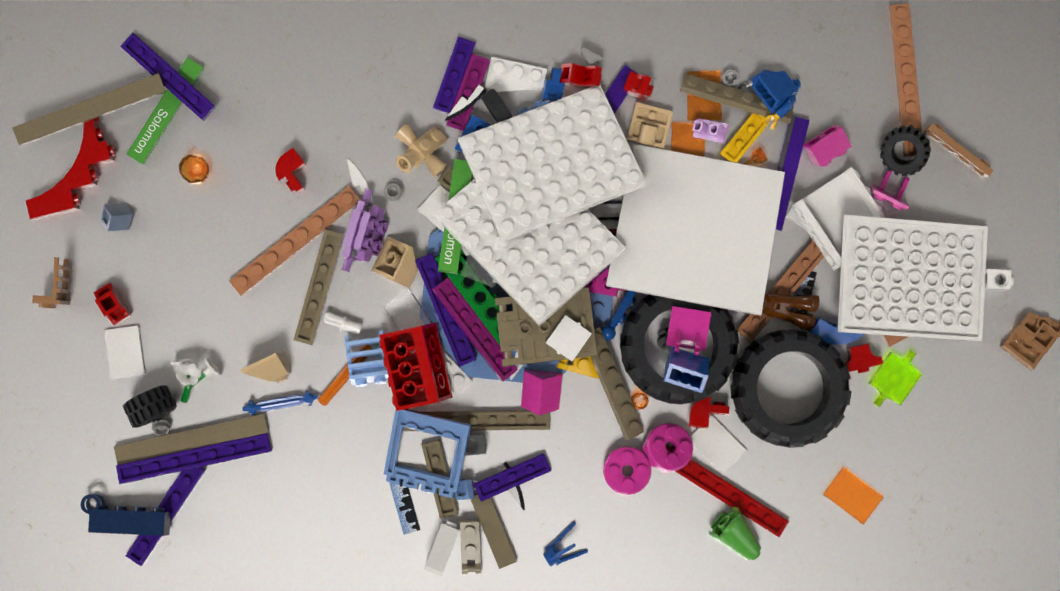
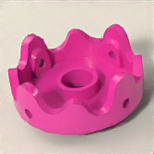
[642,423,693,473]
[603,446,652,495]

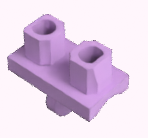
[692,118,730,143]

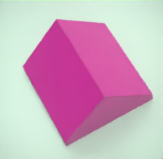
[521,369,563,416]

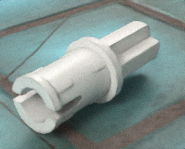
[324,312,362,335]

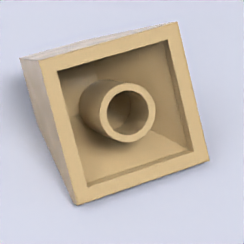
[371,236,418,288]
[240,353,291,384]

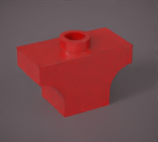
[623,71,654,103]
[93,283,131,325]
[844,344,883,373]

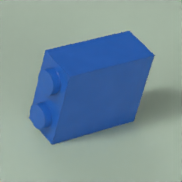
[664,346,709,393]

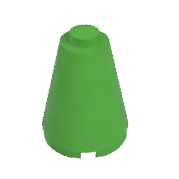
[709,507,761,560]

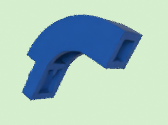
[810,315,864,345]

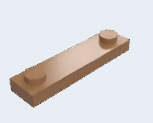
[924,123,994,178]

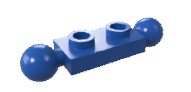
[601,290,636,341]

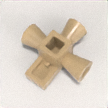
[394,123,448,178]

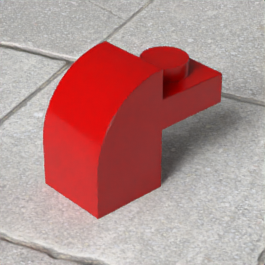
[560,63,602,88]
[275,148,306,194]
[688,397,730,429]

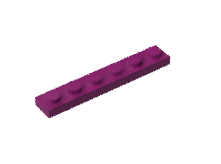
[432,277,518,382]

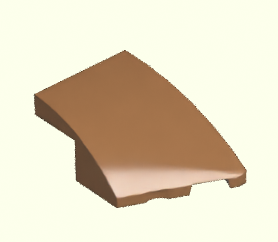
[1000,313,1060,371]

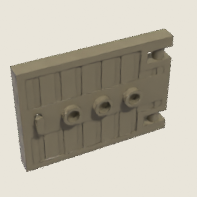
[495,287,597,367]

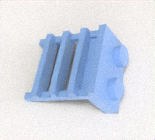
[345,330,388,387]

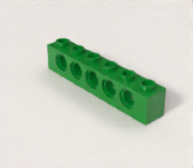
[435,249,508,345]

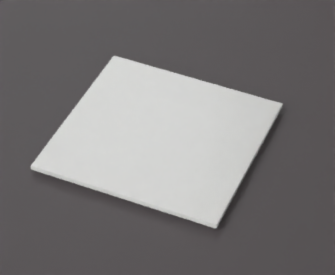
[606,144,785,316]

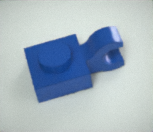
[541,68,565,101]

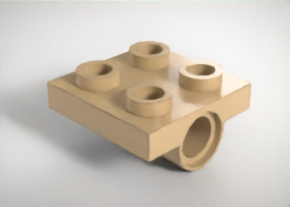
[627,102,673,149]

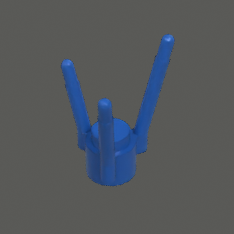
[543,522,588,566]

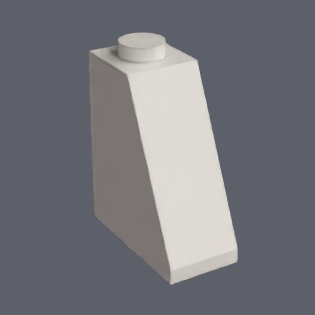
[424,520,460,576]

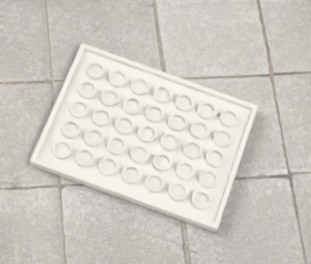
[458,85,646,242]
[434,179,626,326]
[838,215,988,341]

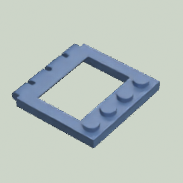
[384,409,471,498]

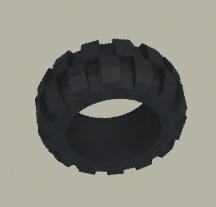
[619,294,739,405]
[730,329,852,448]

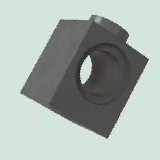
[465,434,486,456]

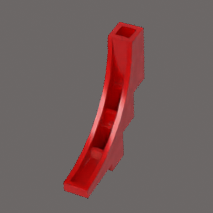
[26,117,116,221]

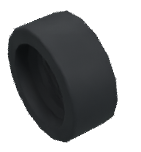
[481,88,513,123]

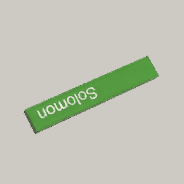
[127,57,204,165]
[438,159,472,274]

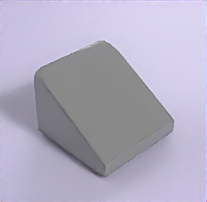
[581,48,603,66]

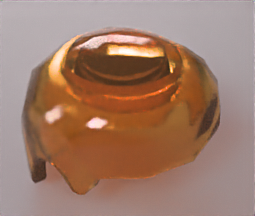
[179,154,210,184]

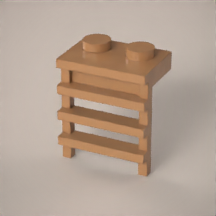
[32,257,72,308]

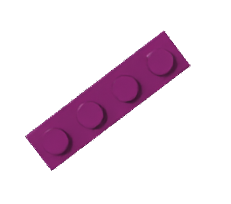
[446,54,490,132]

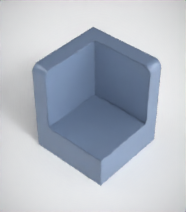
[100,203,133,231]

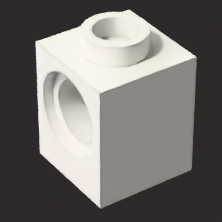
[985,269,1014,290]

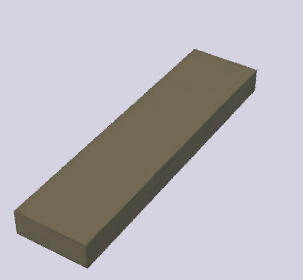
[421,439,459,518]
[470,494,517,569]

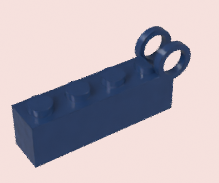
[80,494,171,536]

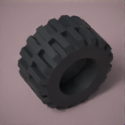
[880,125,931,176]
[122,385,177,428]

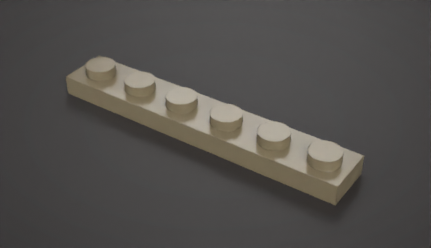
[680,73,794,124]
[294,229,344,345]
[590,327,644,440]

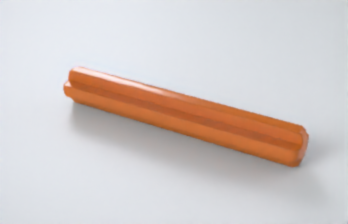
[318,344,373,406]

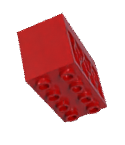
[379,322,453,411]

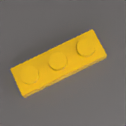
[720,113,771,163]

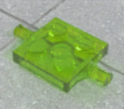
[868,350,922,408]

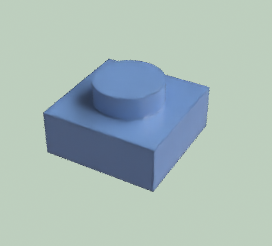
[454,479,474,500]

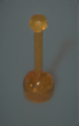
[743,147,768,165]

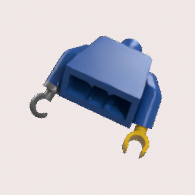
[738,70,801,130]

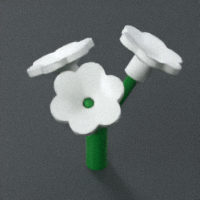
[171,357,222,403]

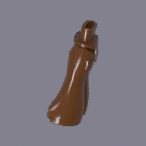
[762,293,819,332]

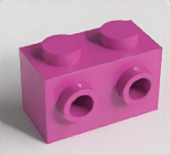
[803,125,852,167]

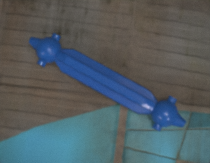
[242,390,319,416]

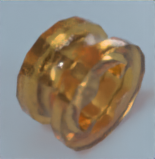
[631,392,649,410]

